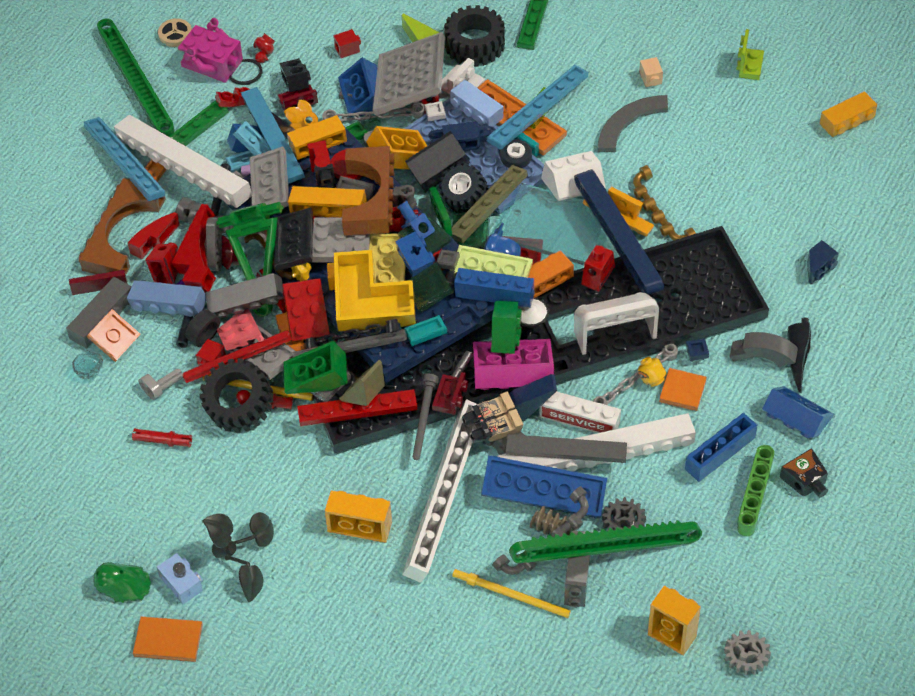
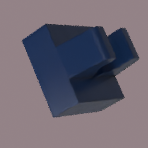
[686,338,709,362]

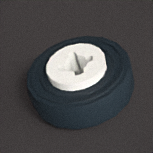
[500,140,532,168]

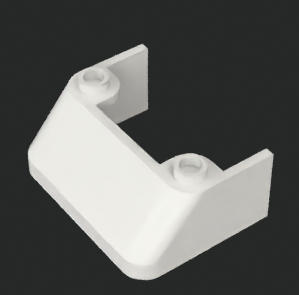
[574,292,659,355]

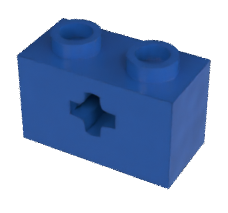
[395,231,435,279]

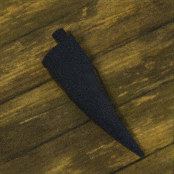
[787,317,811,393]

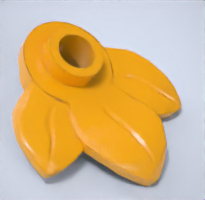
[284,100,318,130]

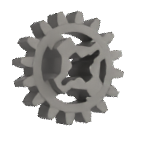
[724,630,771,676]

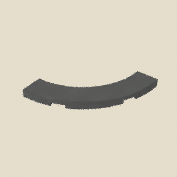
[598,95,668,152]

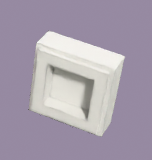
[424,101,446,121]

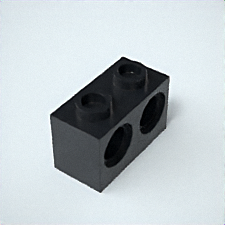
[279,58,311,92]

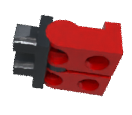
[307,140,336,188]

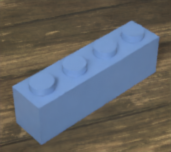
[127,280,207,317]

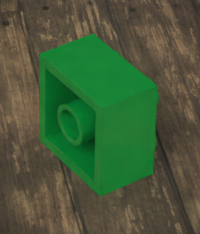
[491,301,522,354]

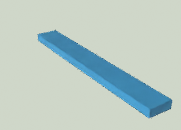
[487,65,589,150]
[241,87,305,184]
[84,117,165,201]

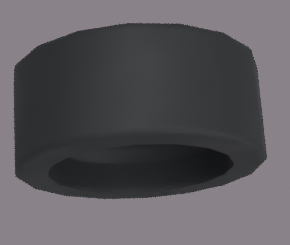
[185,309,220,347]

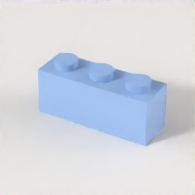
[450,80,503,127]

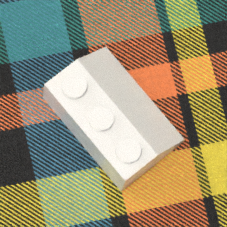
[541,151,606,201]

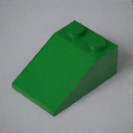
[284,341,347,394]

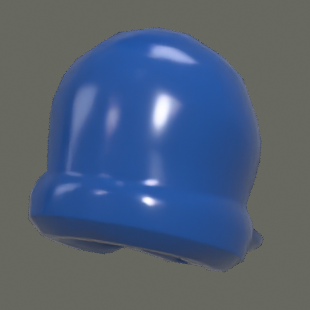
[484,223,521,257]

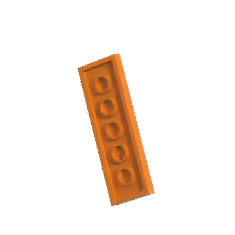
[477,79,567,156]

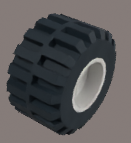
[439,163,489,214]

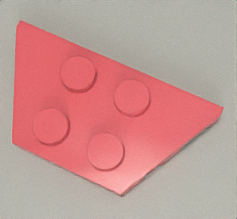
[217,309,264,350]

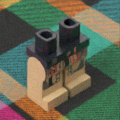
[462,392,523,445]

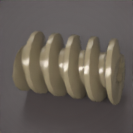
[530,506,573,536]

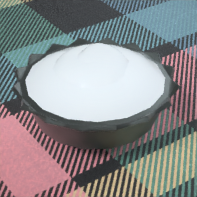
[518,297,550,328]

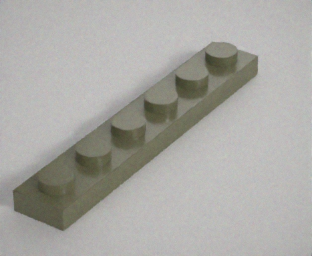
[451,165,528,243]

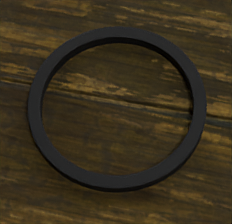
[229,59,263,85]

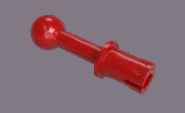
[236,390,293,410]

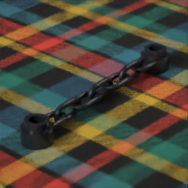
[304,319,401,349]

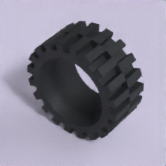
[444,5,505,67]
[200,358,273,433]

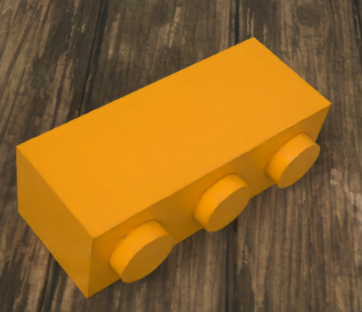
[820,91,878,137]
[287,115,347,160]

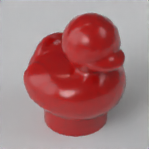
[253,33,276,63]

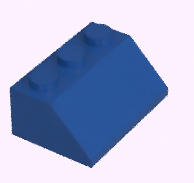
[338,57,377,117]
[762,386,834,439]

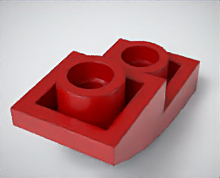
[215,87,250,107]

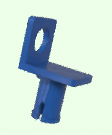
[397,201,435,239]

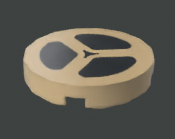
[158,18,192,47]

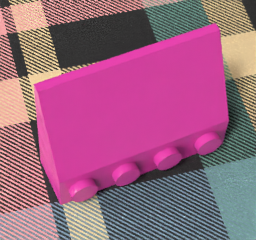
[473,339,554,390]

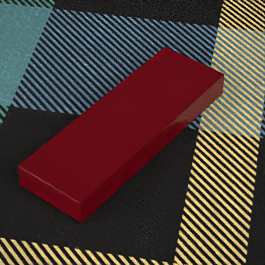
[69,270,128,295]

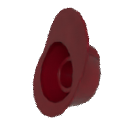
[222,235,247,269]

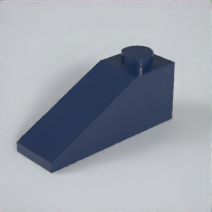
[509,374,557,422]

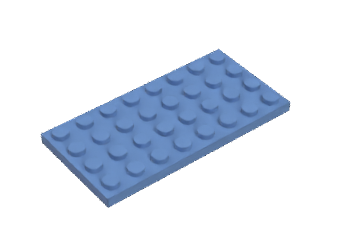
[404,98,544,214]

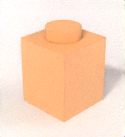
[639,57,663,87]

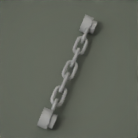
[322,102,425,122]
[593,344,678,405]

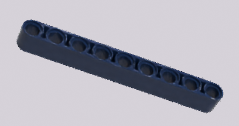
[574,169,664,295]

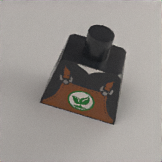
[780,448,828,498]

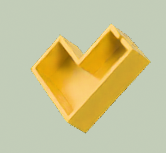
[334,250,416,331]

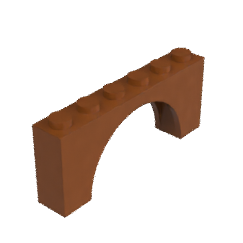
[342,146,395,236]
[79,178,166,274]

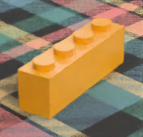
[288,186,367,218]

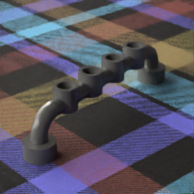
[492,486,589,575]

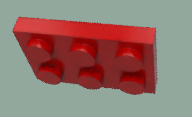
[282,279,330,341]

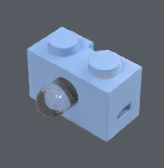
[157,553,203,604]

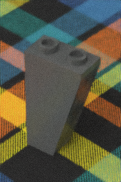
[564,530,593,608]

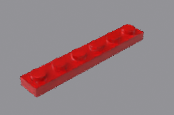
[297,389,417,426]

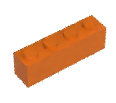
[528,250,574,298]

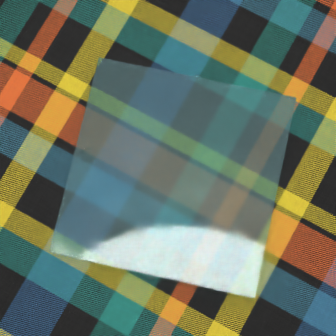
[502,183,602,265]

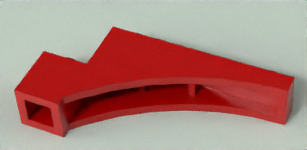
[172,204,216,293]

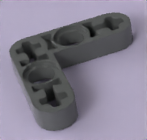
[206,215,234,272]

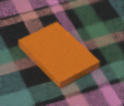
[133,616,203,662]

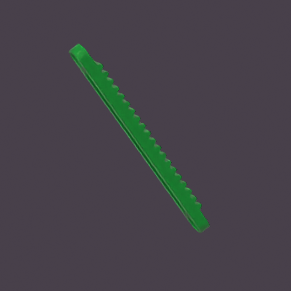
[97,18,175,137]
[509,520,702,563]

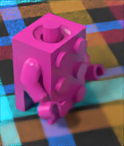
[178,18,243,83]

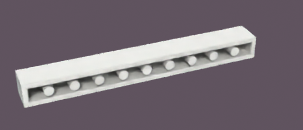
[114,115,252,208]
[402,399,478,583]
[497,413,696,472]

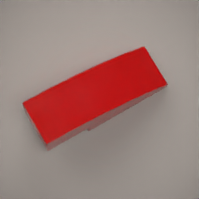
[127,212,180,259]

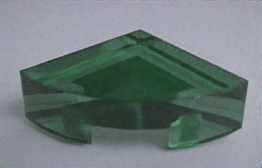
[364,116,381,132]

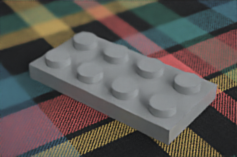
[250,146,289,208]
[228,325,295,380]

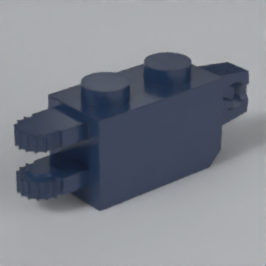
[428,121,493,151]

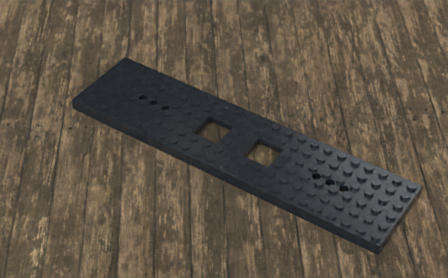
[310,226,769,454]

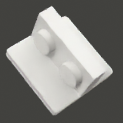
[441,58,485,94]

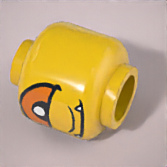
[637,357,666,387]

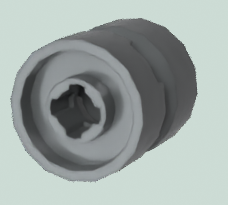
[175,197,201,225]

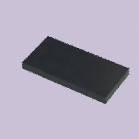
[274,208,313,271]

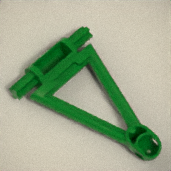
[216,202,283,317]

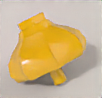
[291,263,311,281]

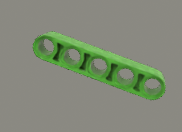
[737,445,774,537]

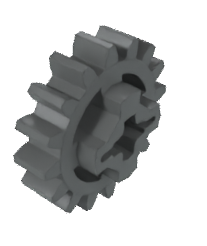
[602,497,646,530]

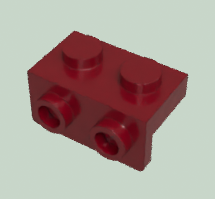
[278,84,318,111]
[432,372,468,415]

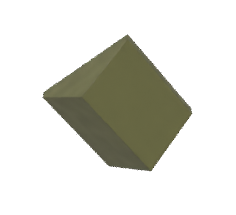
[339,360,385,406]

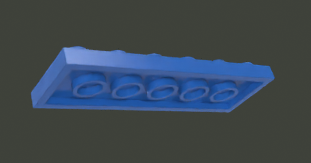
[481,455,607,519]

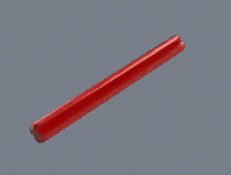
[182,330,292,383]

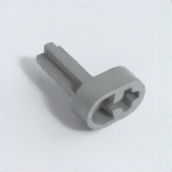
[138,369,183,400]

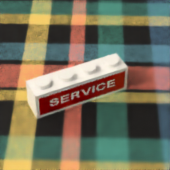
[539,392,621,433]

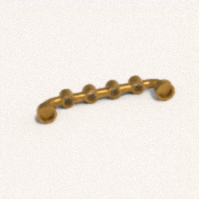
[633,165,696,240]

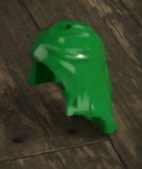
[93,562,151,603]

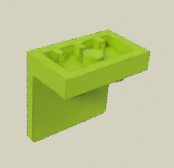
[736,29,764,80]

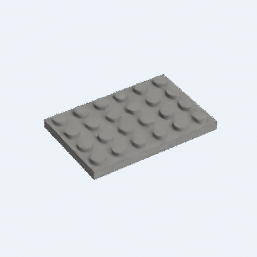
[373,32,445,116]

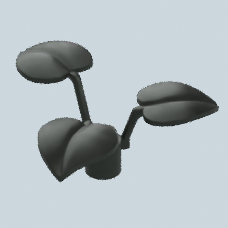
[202,512,274,602]

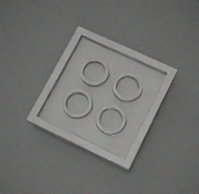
[312,217,370,262]

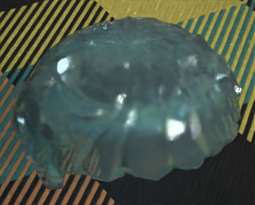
[72,350,103,379]

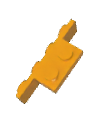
[583,186,654,237]

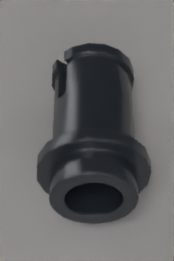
[441,270,457,295]

